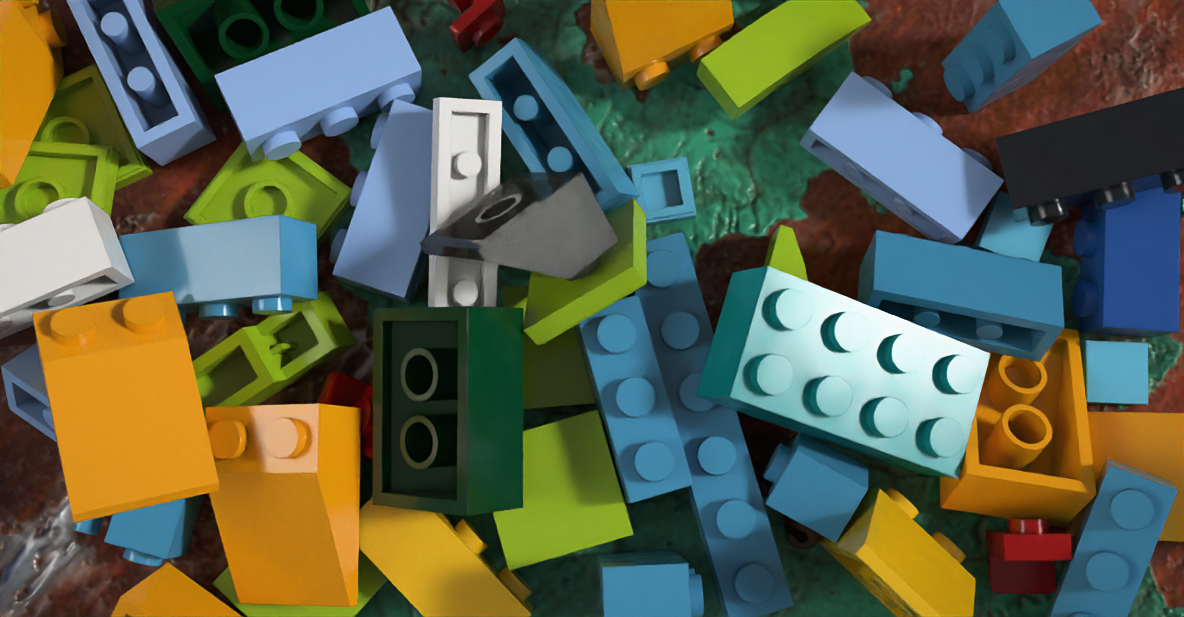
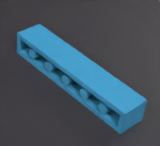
[629,231,794,617]

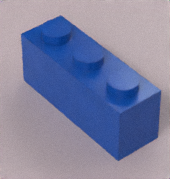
[1072,187,1181,338]

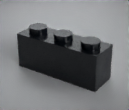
[995,87,1184,227]

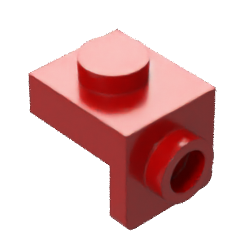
[986,518,1072,594]

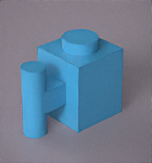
[762,433,869,543]
[72,494,205,566]

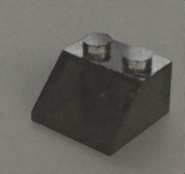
[419,172,619,281]

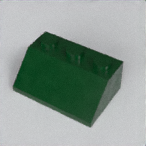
[152,0,371,114]
[372,306,523,516]

